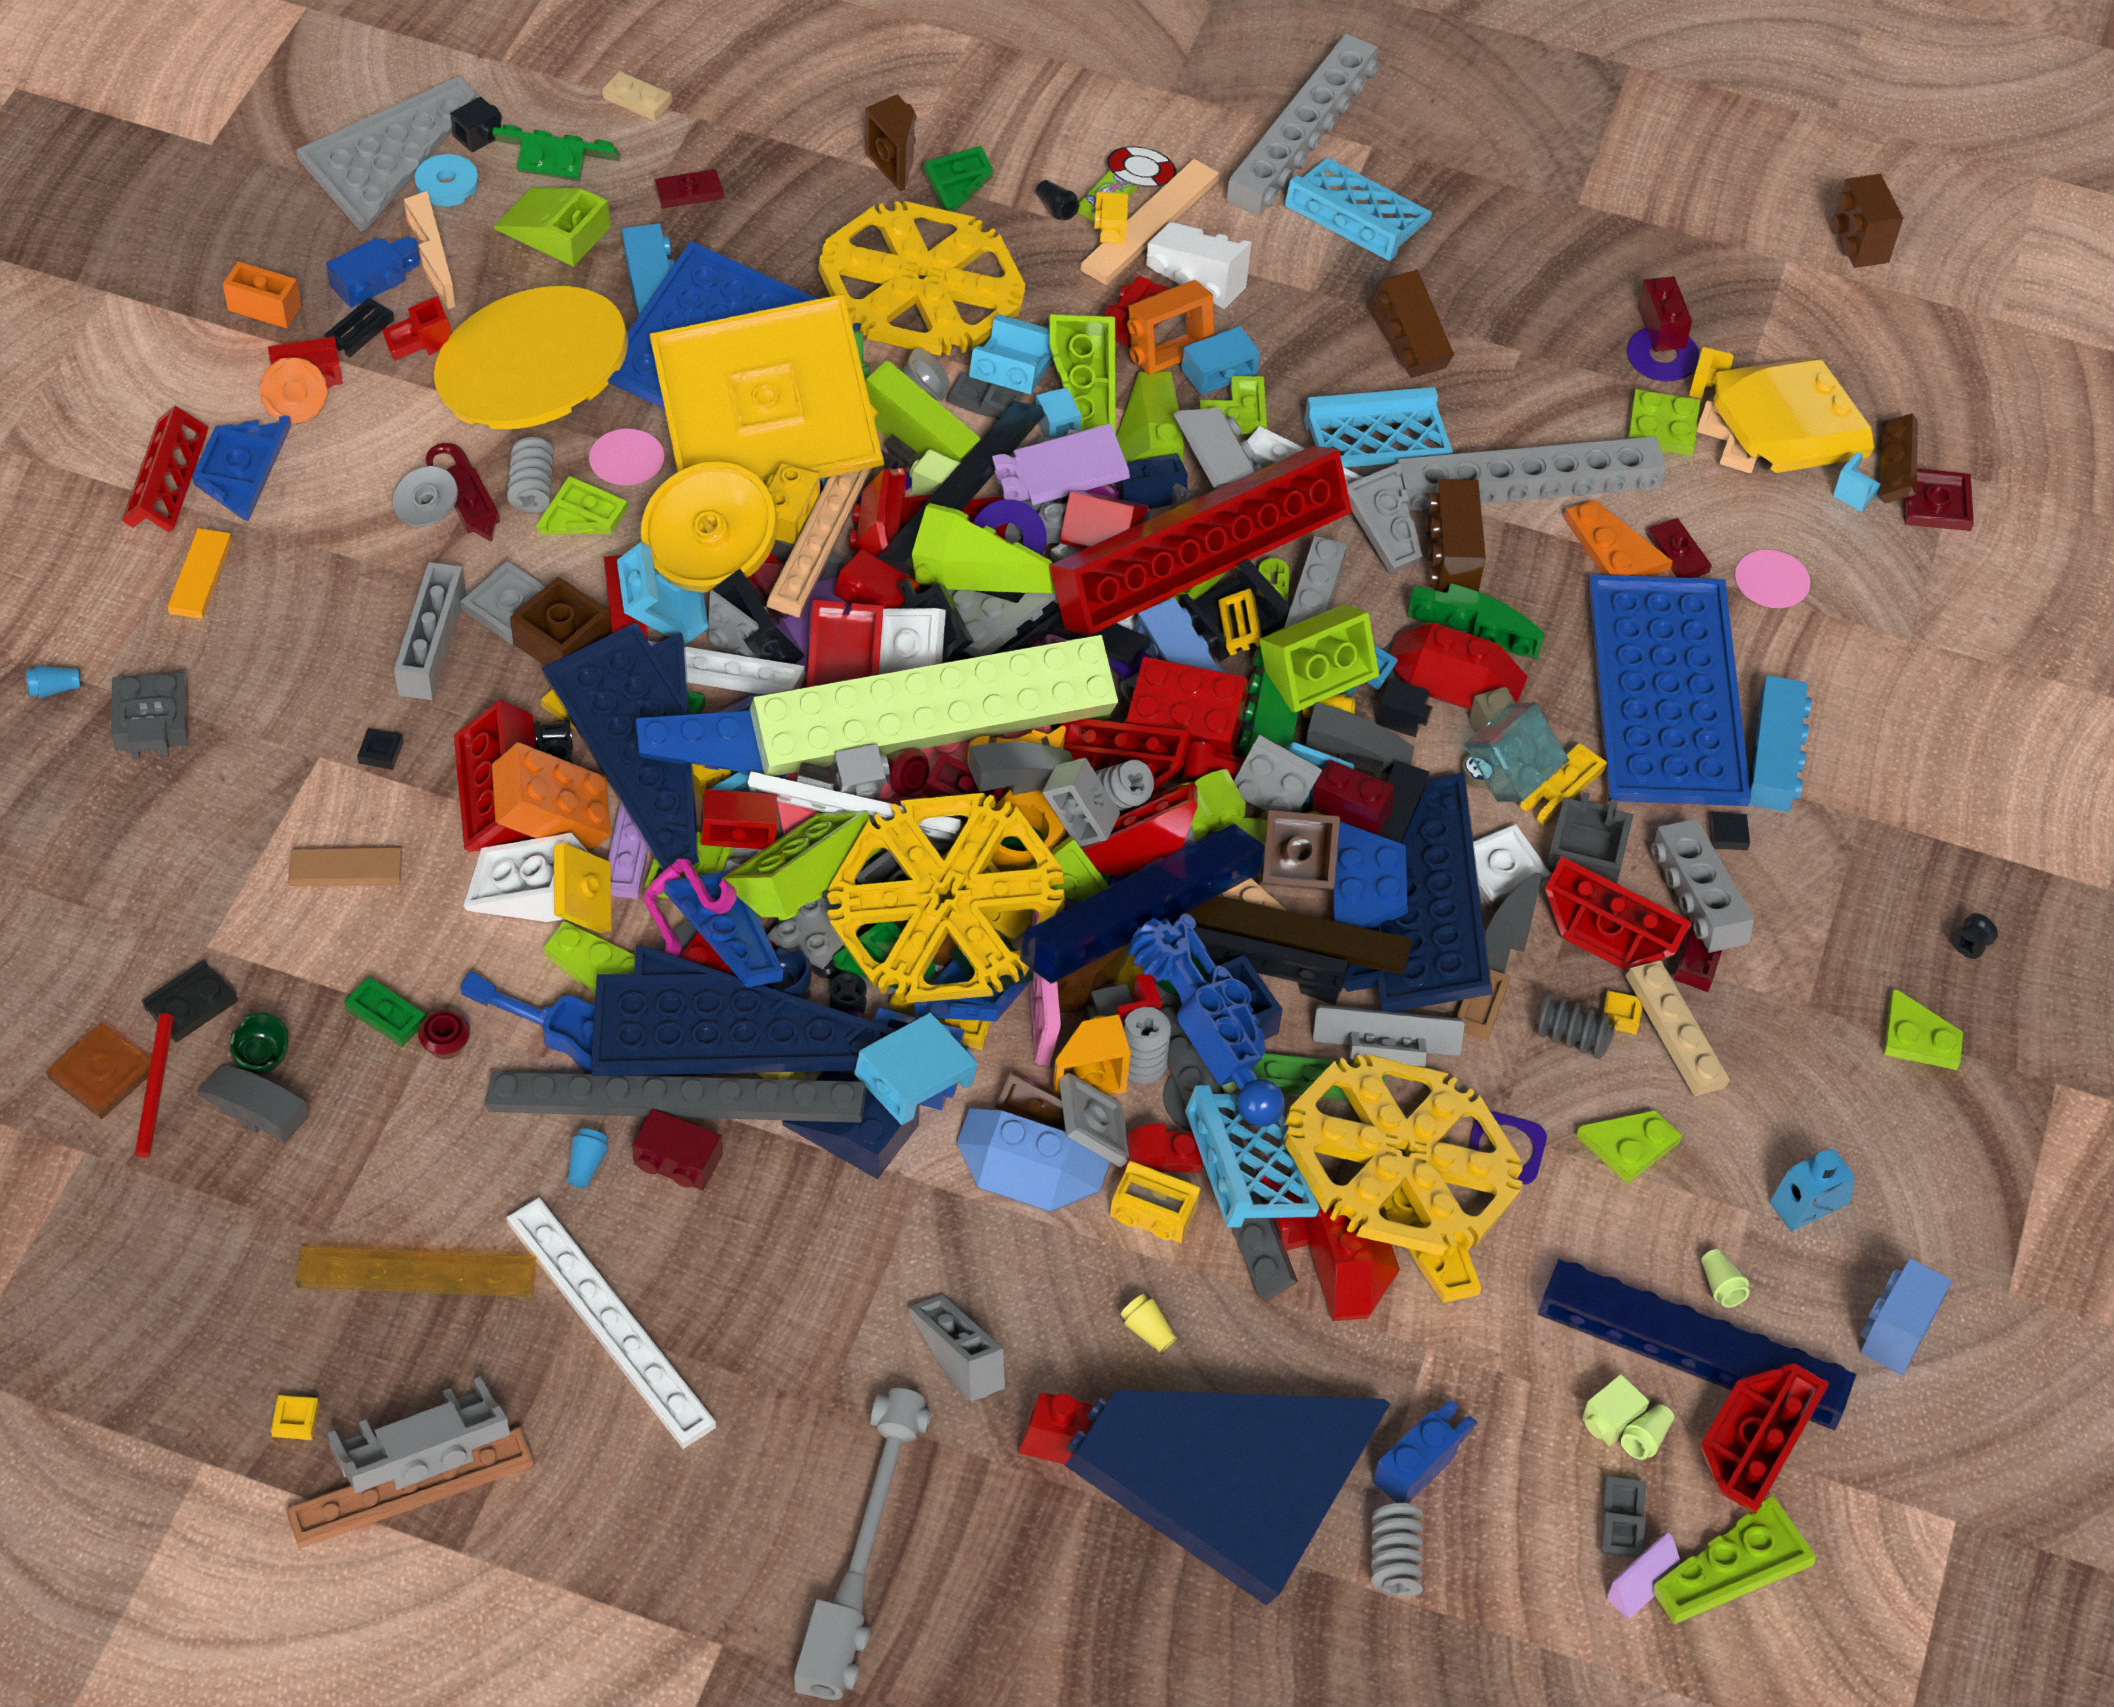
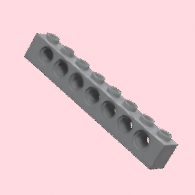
[1226,34,1379,216]
[1397,436,1666,511]

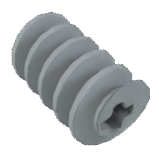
[507,437,554,514]
[1095,760,1154,811]
[1124,1007,1171,1085]
[1371,1503,1423,1597]

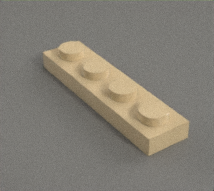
[1626,960,1730,1097]

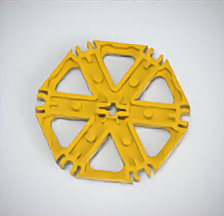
[818,201,1026,356]
[827,793,1065,1003]
[1284,1054,1522,1256]

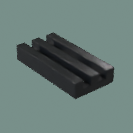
[324,298,394,358]

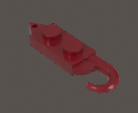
[425,443,500,542]

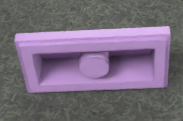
[1607,1533,1681,1618]

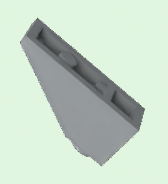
[909,1294,1005,1401]

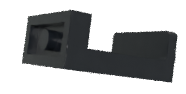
[1180,559,1288,662]
[712,569,805,664]

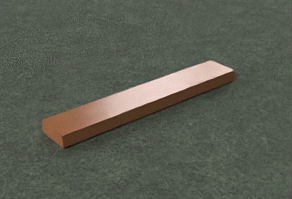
[286,1427,534,1549]

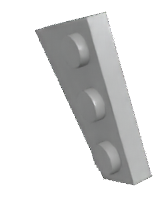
[1347,463,1422,575]

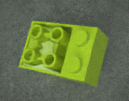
[494,188,610,267]

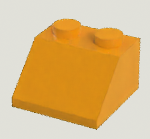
[1053,1014,1131,1095]

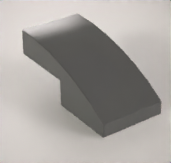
[947,371,1024,419]
[1601,1476,1646,1558]

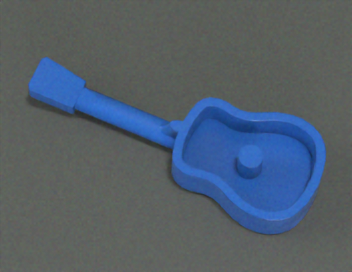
[460,972,595,1073]

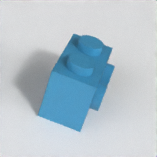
[1181,326,1260,396]

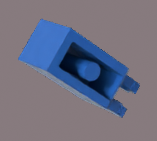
[326,236,420,308]
[1373,1399,1477,1504]

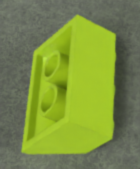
[1259,604,1380,713]

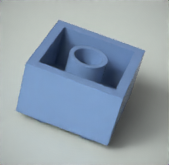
[1860,1258,1953,1376]

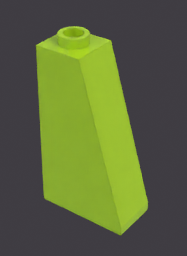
[866,360,981,463]

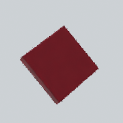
[1903,468,1974,531]

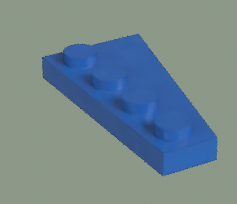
[635,711,787,779]
[664,869,784,987]

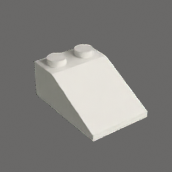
[463,833,589,922]

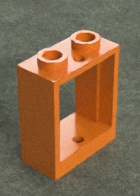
[1127,279,1215,375]

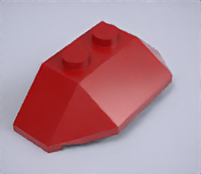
[850,468,906,557]
[1388,623,1528,710]
[1060,719,1191,796]
[1080,782,1198,877]
[1545,856,1692,972]
[1296,1195,1400,1321]
[1700,1363,1829,1514]

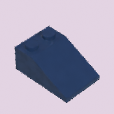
[783,1071,920,1179]

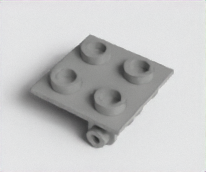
[707,590,759,659]
[767,897,861,969]

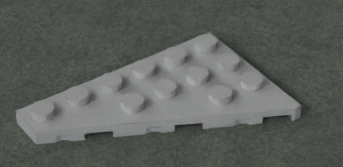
[296,76,476,232]

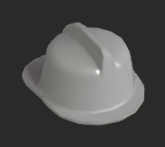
[901,348,950,401]

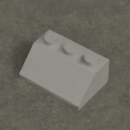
[1173,408,1262,490]

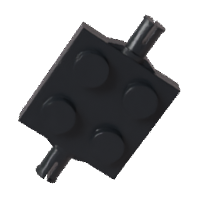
[897,579,974,663]

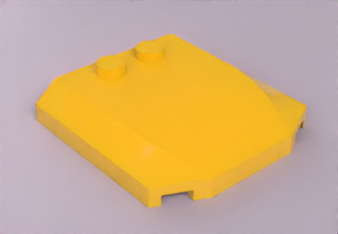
[1712,358,1874,473]

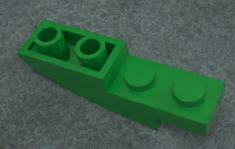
[1407,583,1544,659]

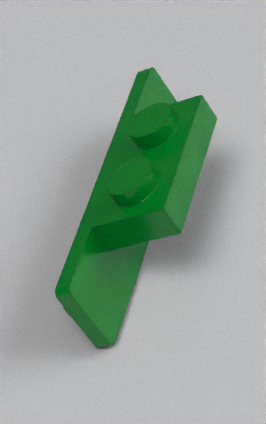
[492,125,621,182]

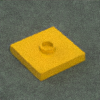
[554,843,612,934]

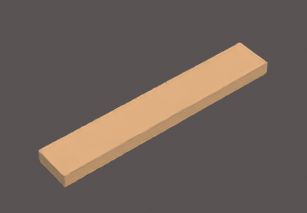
[1081,159,1219,285]

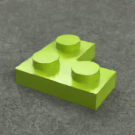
[1199,376,1267,434]

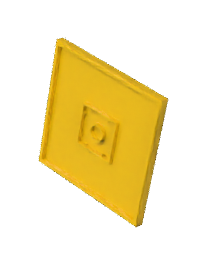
[650,294,884,486]

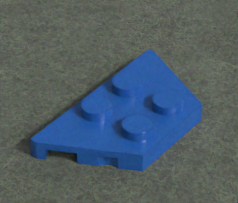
[192,416,291,521]
[1334,822,1408,930]
[914,945,1032,1022]

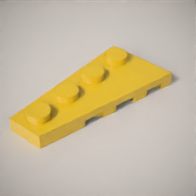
[1380,1187,1481,1303]

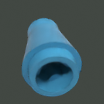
[26,665,80,700]
[566,1128,609,1189]

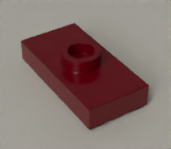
[654,169,723,209]
[1647,518,1712,578]
[1673,926,1722,992]

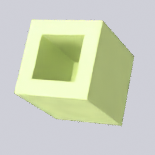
[910,449,960,496]
[1582,1374,1649,1447]

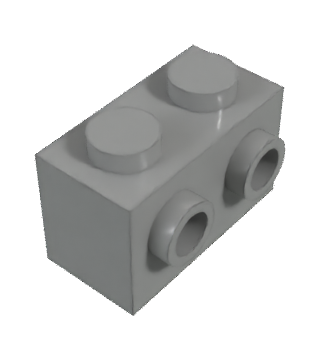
[830,744,890,800]

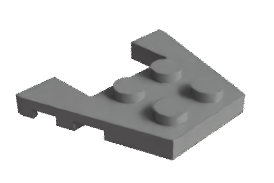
[947,590,1058,657]

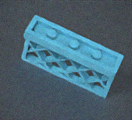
[1284,157,1432,261]
[1304,387,1453,468]
[1185,1085,1319,1228]

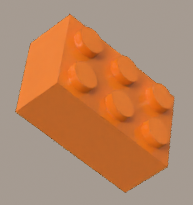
[492,742,611,853]

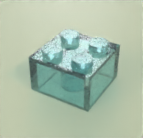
[1464,702,1569,802]

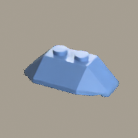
[957,1108,1111,1213]

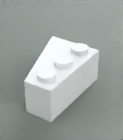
[1146,222,1252,309]

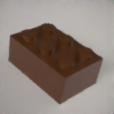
[1425,479,1486,593]

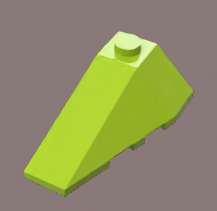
[1049,314,1116,436]
[1116,371,1184,463]
[912,503,1055,594]

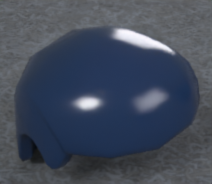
[763,948,812,998]

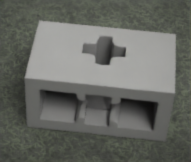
[1042,758,1120,847]

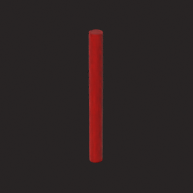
[135,1013,174,1158]

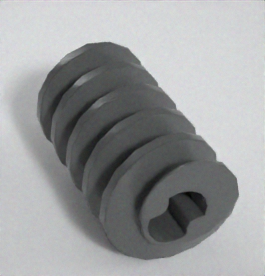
[1536,991,1619,1060]

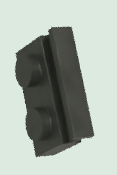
[142,960,238,1043]

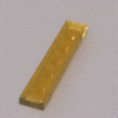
[295,1247,537,1298]

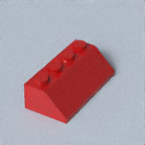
[454,699,536,852]

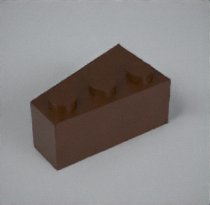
[1367,269,1454,378]

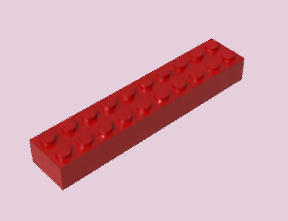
[1049,445,1352,636]

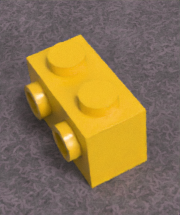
[766,463,820,545]

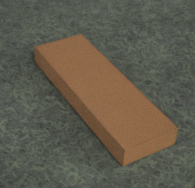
[288,848,402,886]

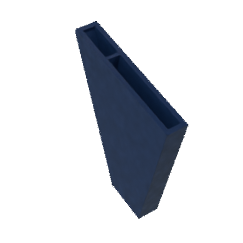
[1064,1390,1391,1605]

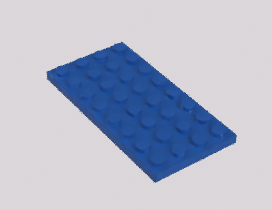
[1588,574,1751,806]

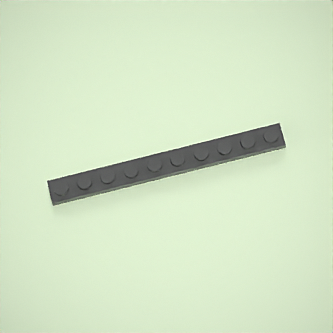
[1154,982,1298,1301]
[485,1072,867,1123]

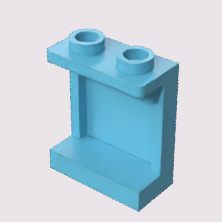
[969,314,1054,395]
[617,542,708,645]
[854,1013,978,1125]

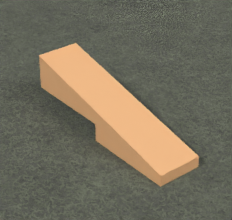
[404,191,455,309]

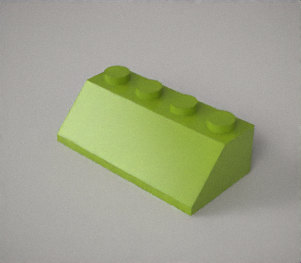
[722,811,882,920]

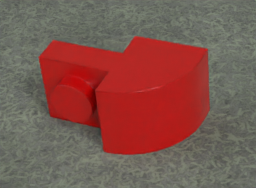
[382,296,451,361]
[1122,1123,1203,1175]

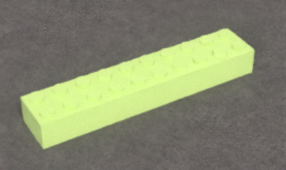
[750,635,1118,776]

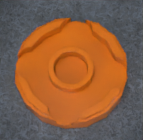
[259,357,327,425]

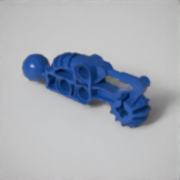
[1128,914,1286,1127]

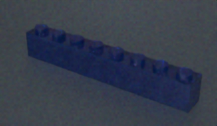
[1020,823,1265,984]
[1538,1259,1857,1431]

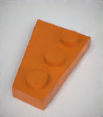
[1563,500,1673,577]

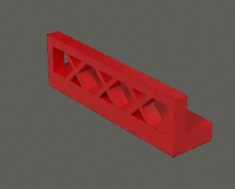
[122,406,209,532]

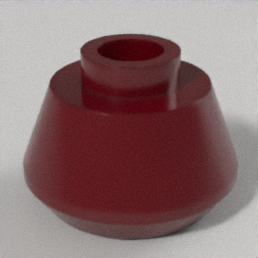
[886,748,930,797]
[418,1010,470,1059]

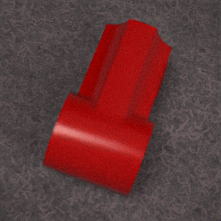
[1181,741,1245,783]

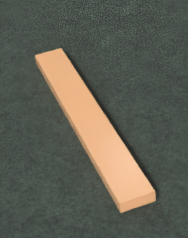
[766,468,873,618]

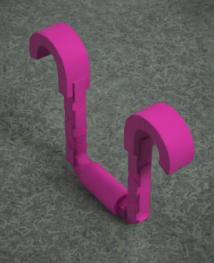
[642,858,736,957]

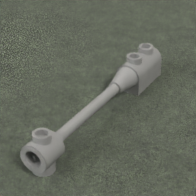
[794,1388,932,1700]

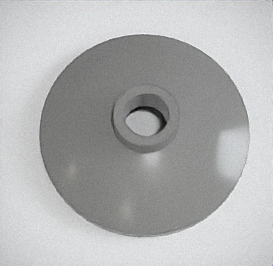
[392,466,458,527]

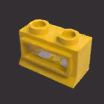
[1110,1160,1201,1243]

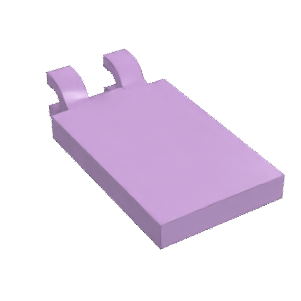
[992,424,1130,505]

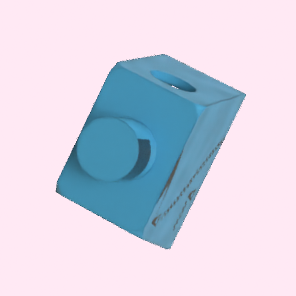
[1770,1149,1855,1232]

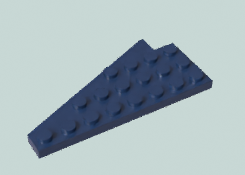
[542,623,699,872]
[1344,772,1493,1012]
[591,945,896,1076]

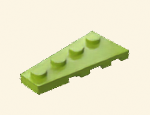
[544,921,635,996]
[1653,1495,1816,1625]

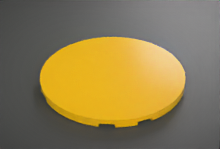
[434,286,629,430]

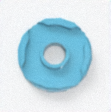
[414,154,479,207]

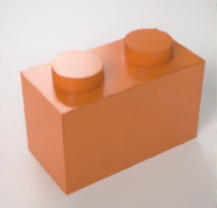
[223,261,302,329]

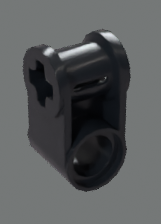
[534,718,573,764]

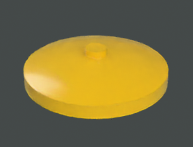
[641,462,778,592]

